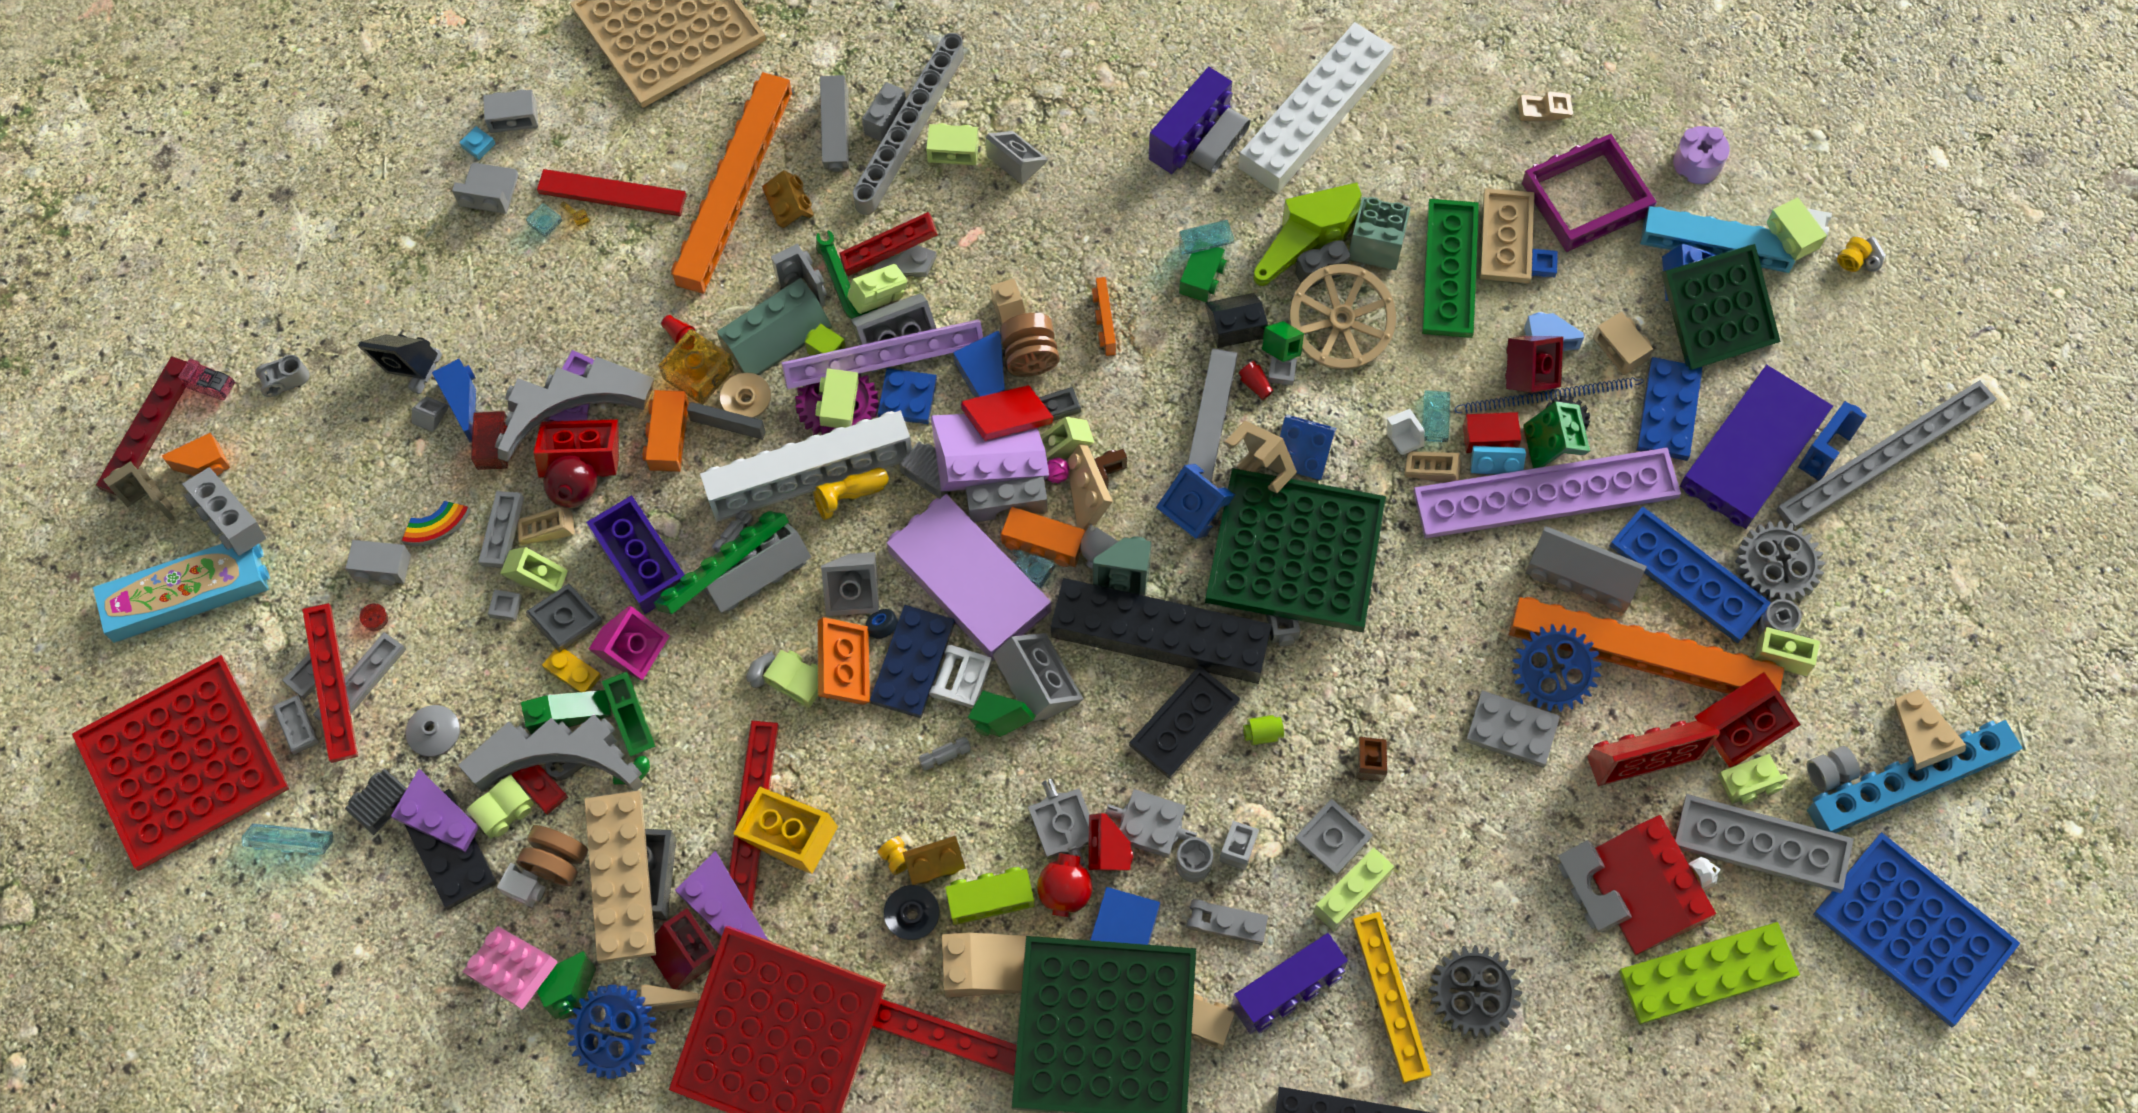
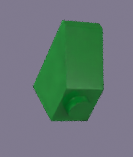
[967,691,1036,737]

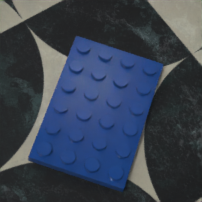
[1813,832,2020,1028]

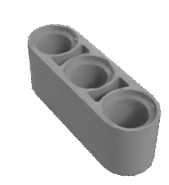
[1191,108,1251,173]

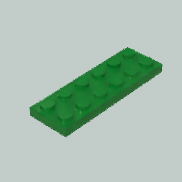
[1422,198,1479,338]

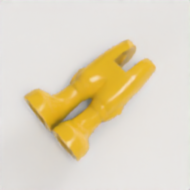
[813,467,889,520]

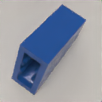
[953,331,1005,398]

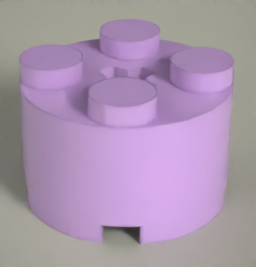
[1673,126,1730,184]

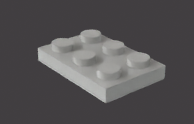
[1466,690,1560,768]

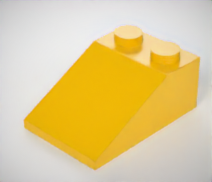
[733,787,838,874]

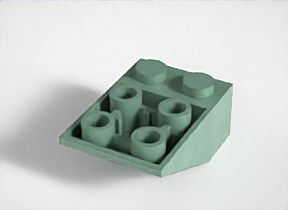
[1349,197,1411,270]

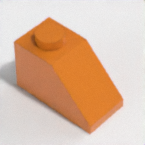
[162,433,230,476]

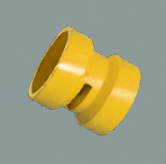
[1837,237,1872,272]
[878,836,907,875]

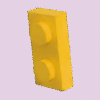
[542,648,602,692]

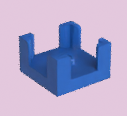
[1156,464,1235,539]

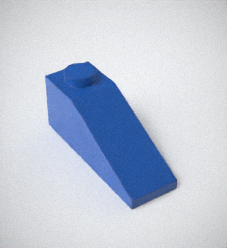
[432,359,476,442]

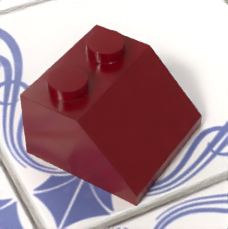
[1505,336,1564,393]

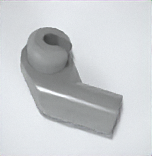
[1865,236,1886,272]
[746,651,775,688]

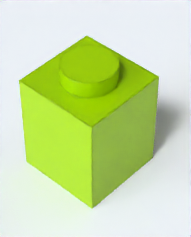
[805,323,846,356]

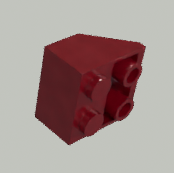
[651,908,716,990]

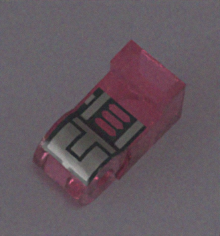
[179,358,236,400]

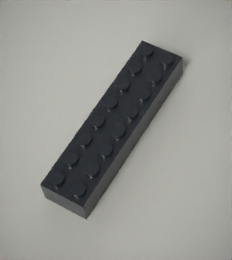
[1051,578,1272,684]

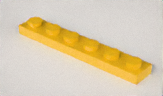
[1352,912,1432,1084]

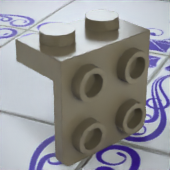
[103,461,175,520]

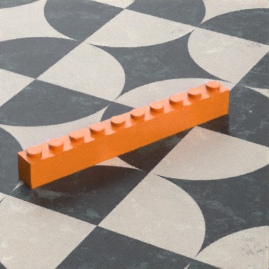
[671,72,792,294]
[1508,597,1784,694]

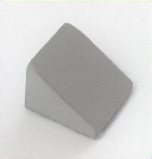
[411,396,448,432]

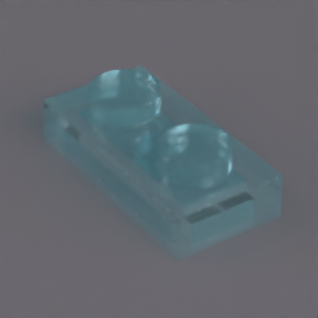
[1422,390,1450,442]

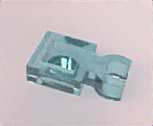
[1013,549,1055,588]

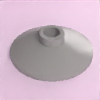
[405,705,460,757]

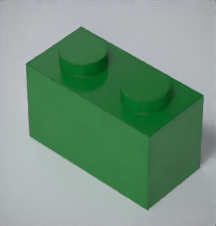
[1179,240,1227,302]

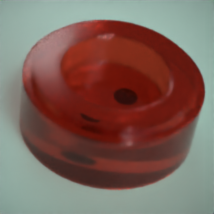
[359,603,388,631]

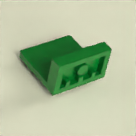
[1523,401,1591,469]

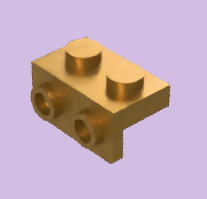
[762,170,814,228]
[902,836,966,885]

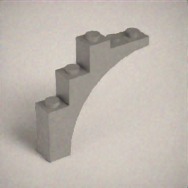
[495,357,654,462]
[458,714,643,792]

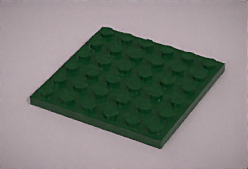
[1205,468,1386,633]
[1012,936,1196,1113]

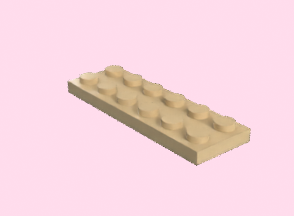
[584,790,656,964]

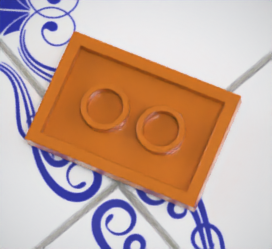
[818,617,870,705]

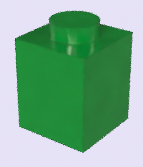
[1262,321,1304,362]

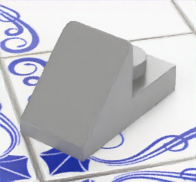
[1220,821,1259,870]

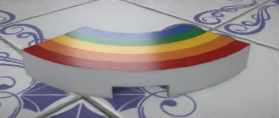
[402,501,471,546]

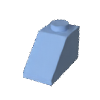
[1524,312,1584,351]

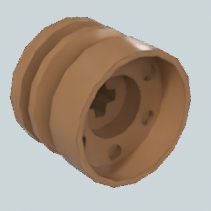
[1000,313,1060,377]

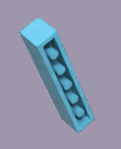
[1640,206,1795,273]

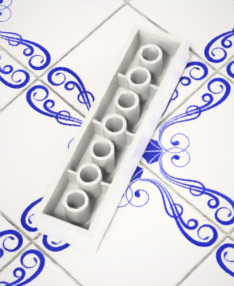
[1238,22,1394,194]
[700,410,912,522]

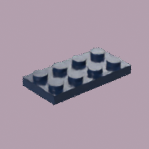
[870,605,955,718]

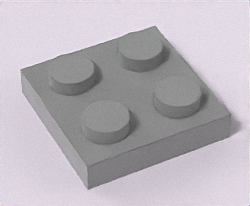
[1294,799,1373,877]

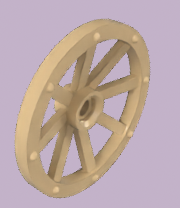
[1289,264,1396,370]

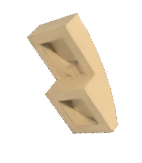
[1517,92,1573,121]

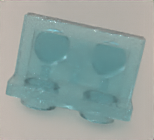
[1179,219,1234,255]

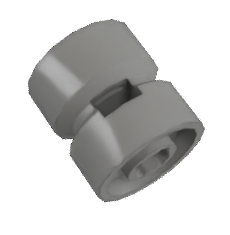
[1757,599,1802,635]
[1806,745,1860,793]
[1176,837,1213,882]

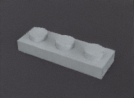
[478,491,524,568]

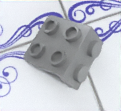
[452,163,519,214]

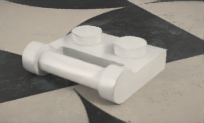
[929,645,992,709]

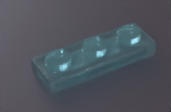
[242,823,333,856]

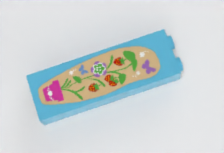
[93,544,270,643]

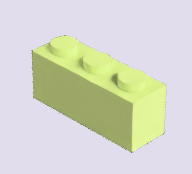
[1314,847,1394,932]

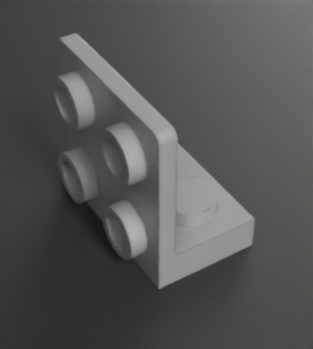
[771,243,827,307]

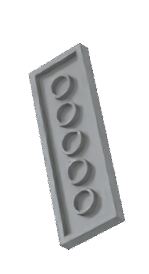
[1675,794,1854,893]

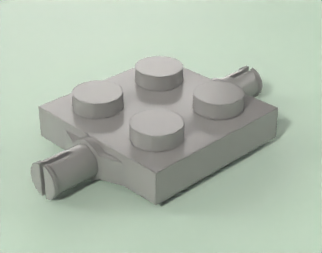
[1028,779,1090,866]
[1105,789,1197,858]

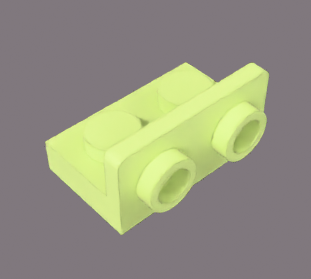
[1718,754,1788,804]

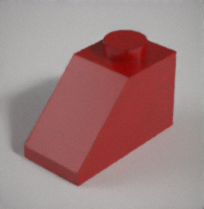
[1088,813,1133,871]

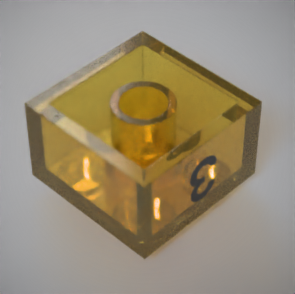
[658,328,734,405]

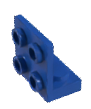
[1279,414,1337,480]

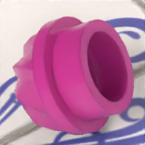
[1046,457,1070,484]

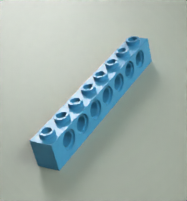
[1807,720,2023,834]

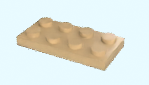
[1480,188,1534,284]

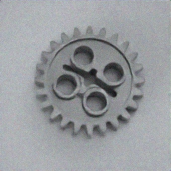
[1735,521,1825,602]

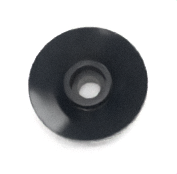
[884,885,940,940]

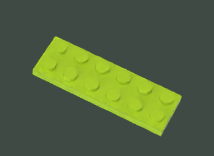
[1619,922,1800,1025]

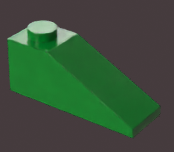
[521,690,612,735]

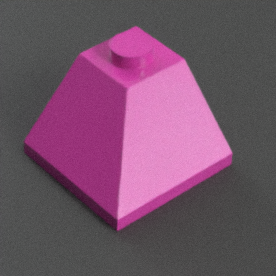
[588,606,670,680]

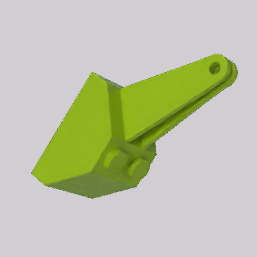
[1253,182,1362,286]

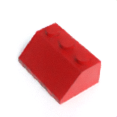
[533,419,619,478]
[1694,672,1801,768]

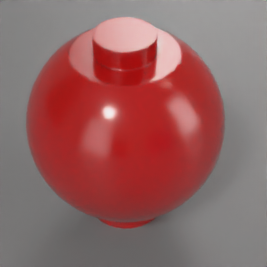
[1037,853,1093,917]

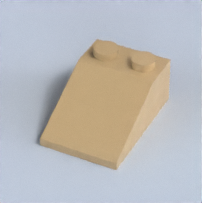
[942,933,1026,998]

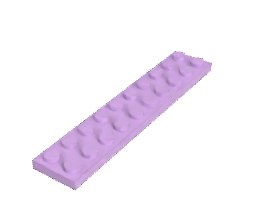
[1413,448,1681,539]

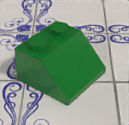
[537,951,596,1019]

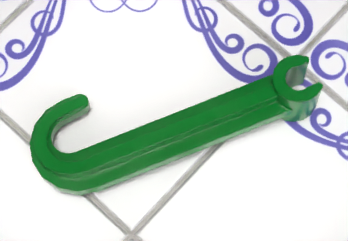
[816,230,878,319]

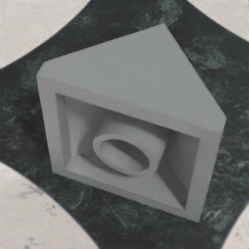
[986,131,1048,185]

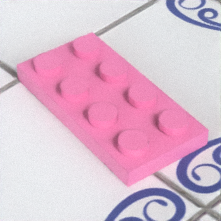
[462,926,558,1010]

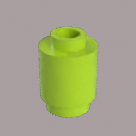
[1243,715,1284,746]

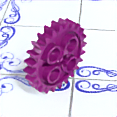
[795,373,879,435]

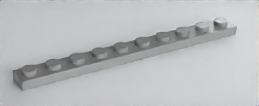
[1776,380,1997,530]

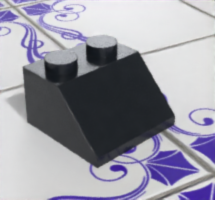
[1205,293,1268,348]
[358,334,438,379]

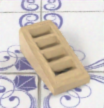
[1404,451,1462,483]
[517,506,575,545]
[641,985,701,1013]

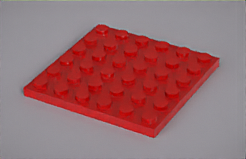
[72,655,290,871]
[669,926,887,1113]

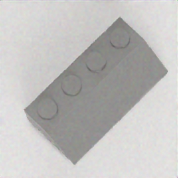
[704,523,812,613]
[1526,526,1647,613]

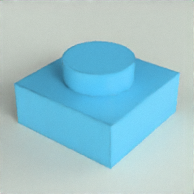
[459,126,496,160]

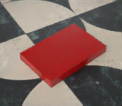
[961,385,1054,441]

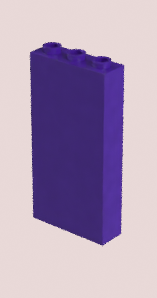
[1679,364,1833,529]

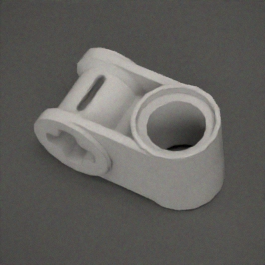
[255,355,310,397]

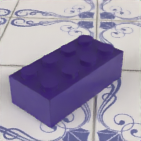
[1149,66,1233,174]
[586,495,685,615]
[1231,933,1348,1035]

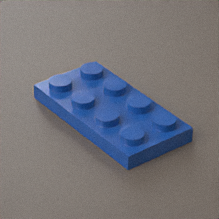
[1636,357,1703,461]

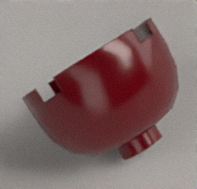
[543,455,598,508]

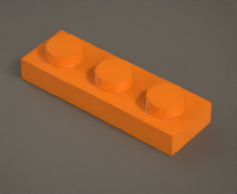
[1092,277,1116,356]

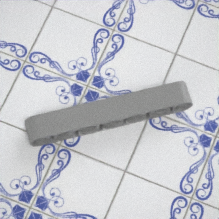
[1188,348,1238,483]

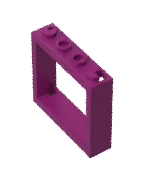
[1522,133,1657,252]

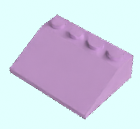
[931,414,1049,491]

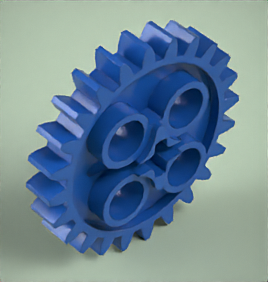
[1512,624,1601,712]
[567,985,657,1079]

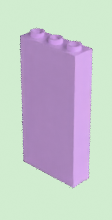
[887,494,1052,661]

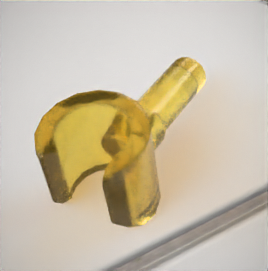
[560,201,590,227]

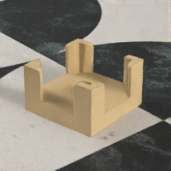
[1225,420,1297,493]

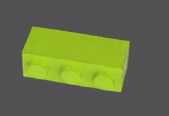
[945,867,1035,926]

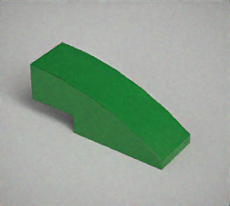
[601,672,656,757]

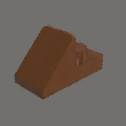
[1356,737,1387,782]

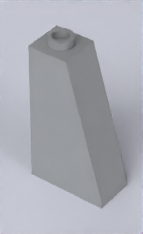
[820,75,849,172]

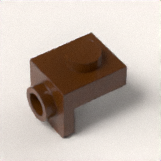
[1094,449,1127,489]

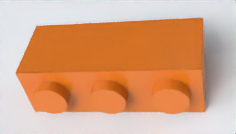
[642,390,689,472]
[1001,507,1086,568]

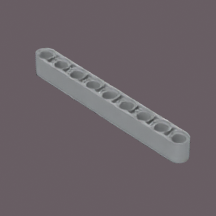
[853,33,964,215]

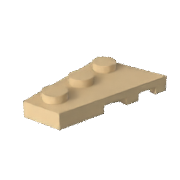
[1067,444,1113,530]
[1894,689,1966,770]

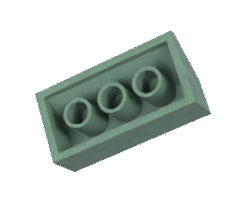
[717,278,832,375]

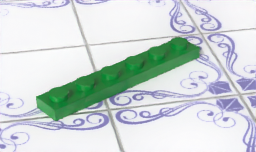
[654,511,789,614]

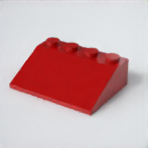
[1587,720,1720,787]
[1592,814,1717,956]

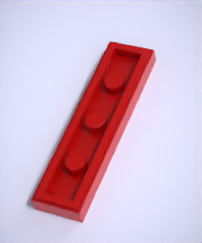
[839,212,938,276]

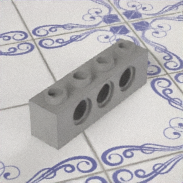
[182,467,266,556]

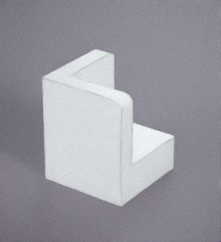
[1387,409,1425,455]

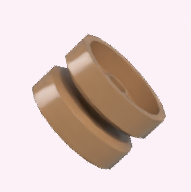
[516,825,589,887]

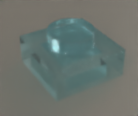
[526,203,562,238]

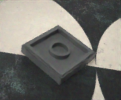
[526,584,602,652]

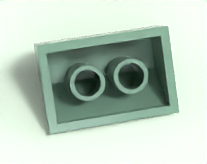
[1093,536,1151,596]

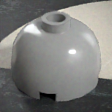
[1081,524,1119,569]

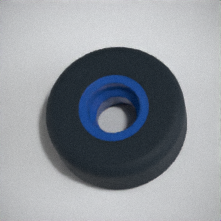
[866,609,898,639]

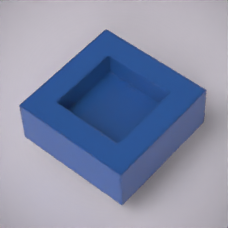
[1532,249,1558,278]

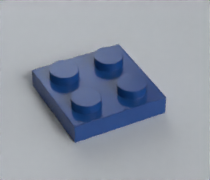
[878,368,937,424]

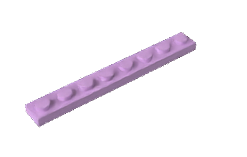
[781,320,983,389]

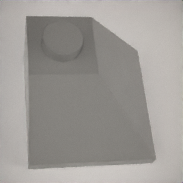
[821,552,879,616]

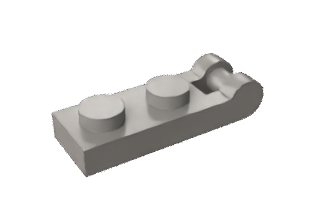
[1186,899,1268,945]

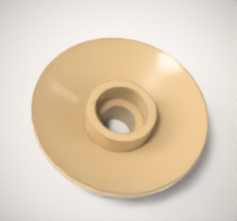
[720,373,771,418]

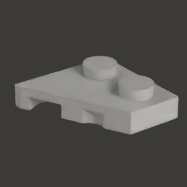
[872,245,937,278]

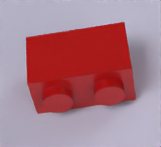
[1463,412,1521,453]

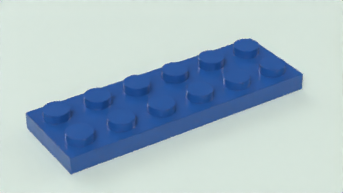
[1609,506,1771,644]

